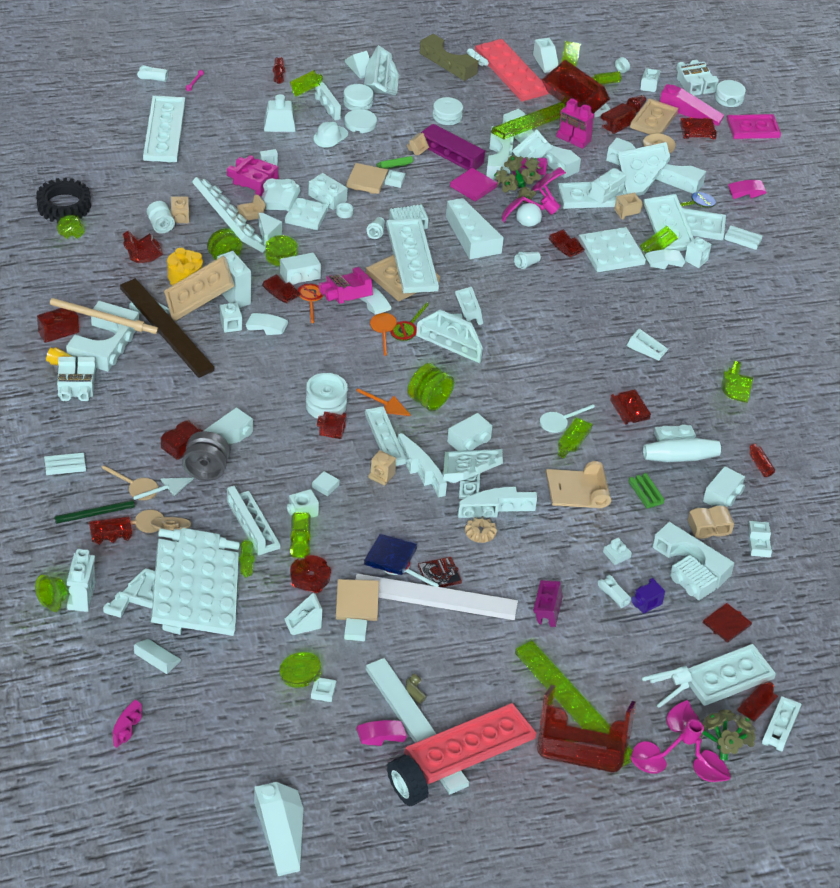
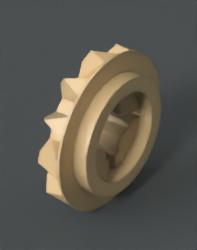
[465,517,497,543]

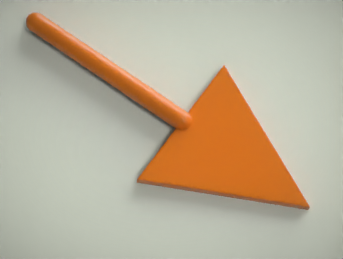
[356,388,411,416]

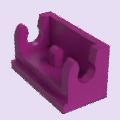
[533,580,563,627]

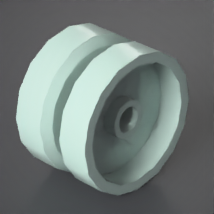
[306,373,348,420]

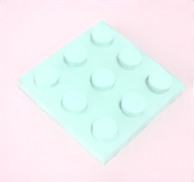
[578,227,646,272]

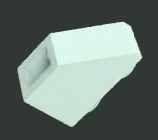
[533,38,559,73]

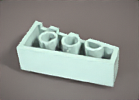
[446,198,504,259]

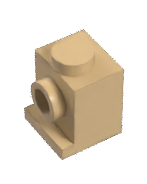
[614,192,643,219]
[368,450,396,485]

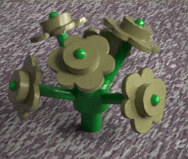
[699,709,756,760]

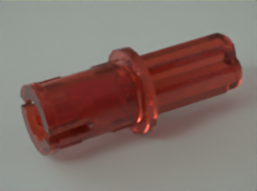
[273,57,285,84]

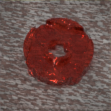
[290,555,331,593]

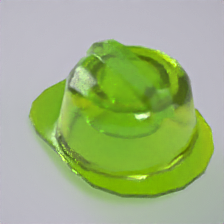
[35,574,69,612]

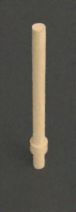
[50,298,158,334]

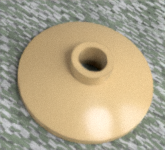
[643,133,676,153]
[151,517,191,531]

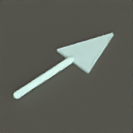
[133,478,193,500]

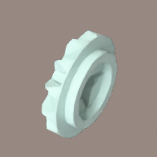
[467,49,489,66]

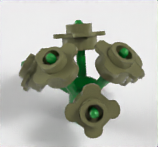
[494,155,541,203]

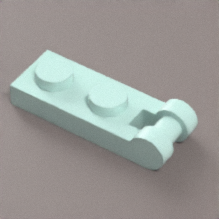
[315,82,341,121]
[762,696,802,752]

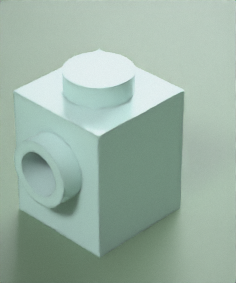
[219,303,242,333]

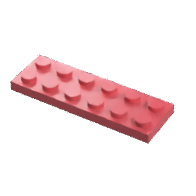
[475,39,549,102]
[404,703,537,784]

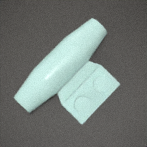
[643,425,721,462]

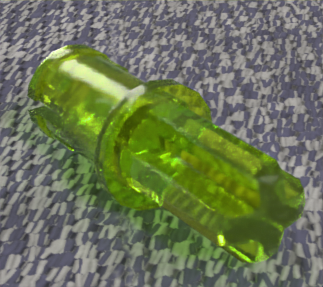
[239,540,255,578]

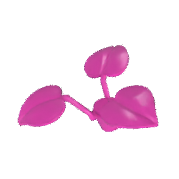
[502,167,566,223]
[630,700,731,782]

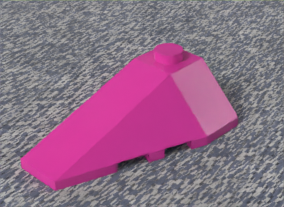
[660,84,724,126]

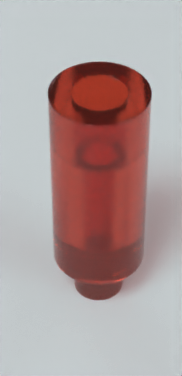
[749,444,775,477]

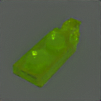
[557,417,593,458]

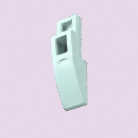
[458,487,537,518]

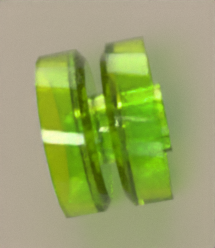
[407,363,454,411]

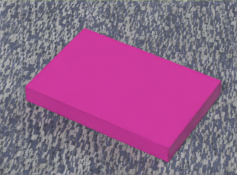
[727,114,781,139]

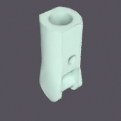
[137,65,168,82]
[598,575,631,608]

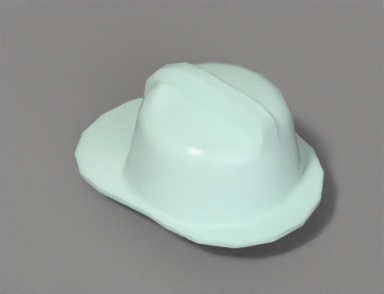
[313,122,348,148]

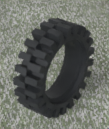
[36,178,91,223]

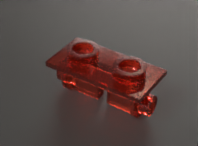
[737,682,778,722]

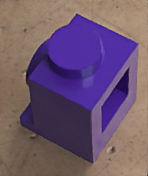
[631,578,665,614]

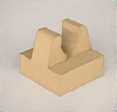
[407,133,429,156]

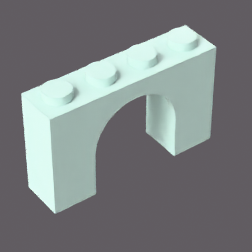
[66,301,139,372]

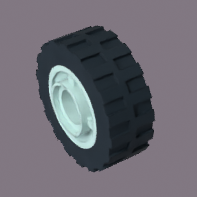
[387,754,429,807]

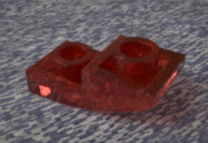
[549,229,585,257]
[262,274,300,303]

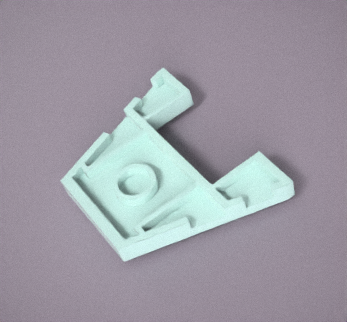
[103,568,182,635]

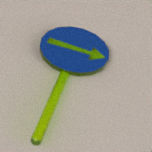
[680,192,716,208]

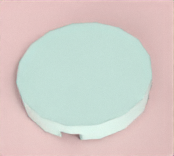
[345,109,377,133]

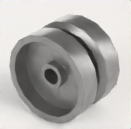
[182,431,230,481]

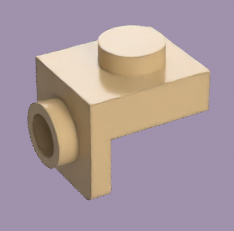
[237,195,266,221]

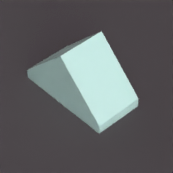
[345,51,370,79]
[259,213,282,248]
[284,593,322,635]

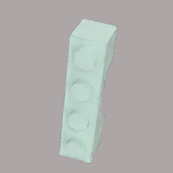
[486,126,514,180]
[653,522,734,589]

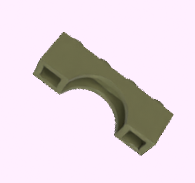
[419,34,479,81]

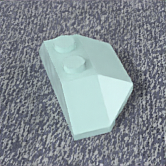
[364,45,399,95]
[416,310,483,363]

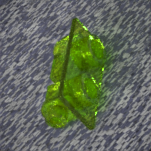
[290,70,323,97]

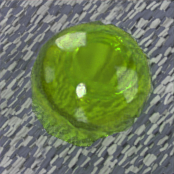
[56,215,85,239]

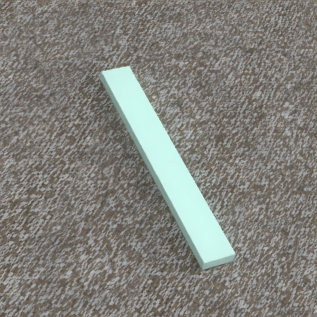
[366,658,469,795]

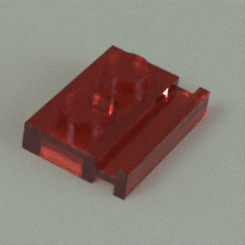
[610,389,651,425]

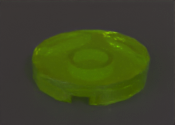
[279,652,322,688]

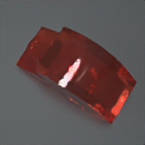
[123,230,163,263]

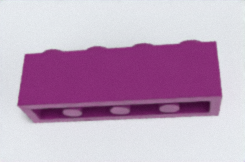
[421,124,485,170]

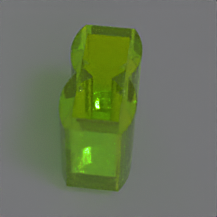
[290,512,311,558]

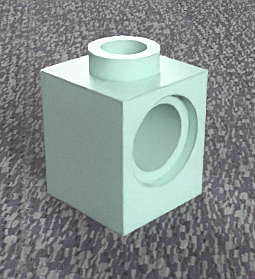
[685,237,711,268]
[287,489,319,522]

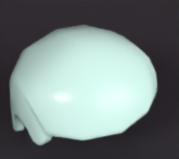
[516,203,542,227]

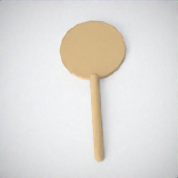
[102,465,158,500]
[97,510,164,533]

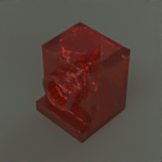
[317,411,347,439]

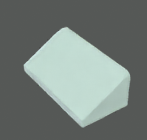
[134,639,181,674]

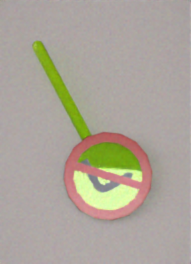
[390,303,429,341]

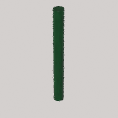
[54,500,135,524]

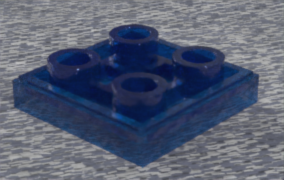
[364,534,417,575]

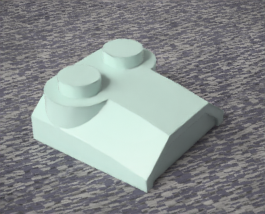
[261,178,300,211]

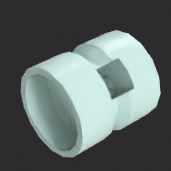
[146,201,175,233]

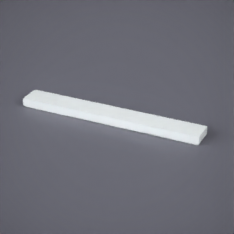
[355,574,518,620]

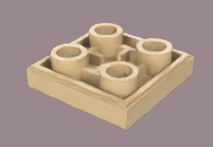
[347,163,388,194]
[336,579,379,621]

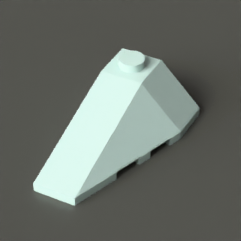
[254,782,304,876]

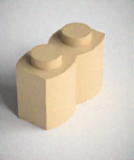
[687,506,734,539]

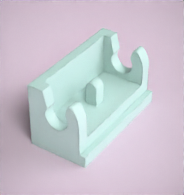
[512,129,552,158]
[455,287,483,325]

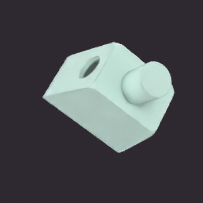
[264,94,295,132]

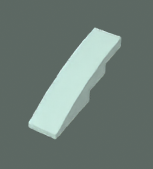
[398,433,447,497]

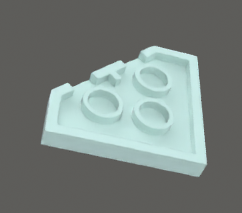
[618,142,670,196]
[443,449,503,483]

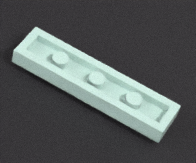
[365,406,406,466]

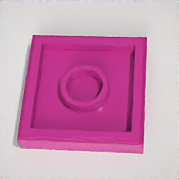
[450,168,497,202]

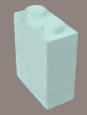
[217,251,251,308]

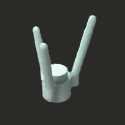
[642,666,692,708]

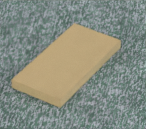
[164,256,235,321]

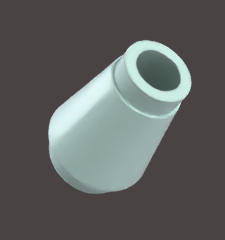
[367,217,385,239]
[514,252,541,269]

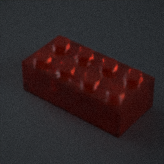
[542,60,610,114]

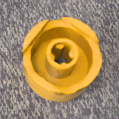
[167,248,203,286]

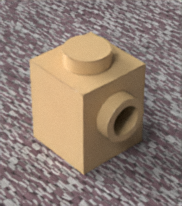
[171,197,189,223]

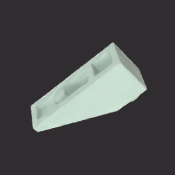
[204,407,253,445]

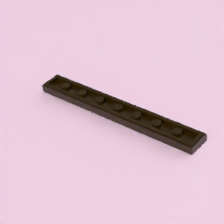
[120,278,214,378]

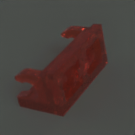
[601,103,636,134]

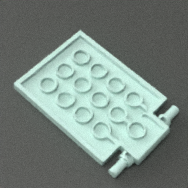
[151,527,240,636]

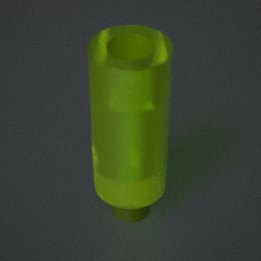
[590,71,621,85]

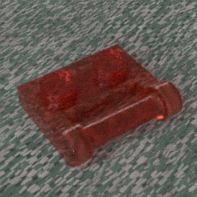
[680,118,717,139]

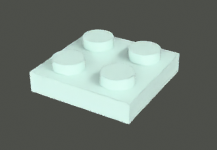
[285,198,328,230]

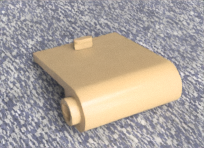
[545,461,611,508]

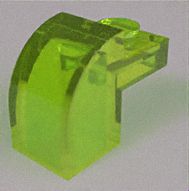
[559,41,581,74]
[721,361,753,403]

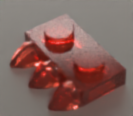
[89,517,132,545]

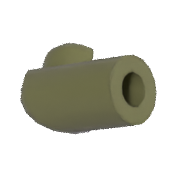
[406,674,427,704]

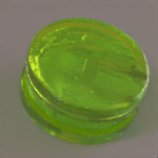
[207,228,242,260]
[265,235,298,266]

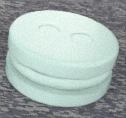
[715,80,746,107]
[343,84,373,110]
[433,97,463,125]

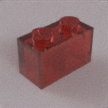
[37,308,79,343]

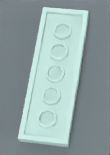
[143,96,185,162]
[192,177,267,253]
[387,218,439,293]

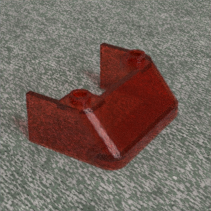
[537,685,636,772]

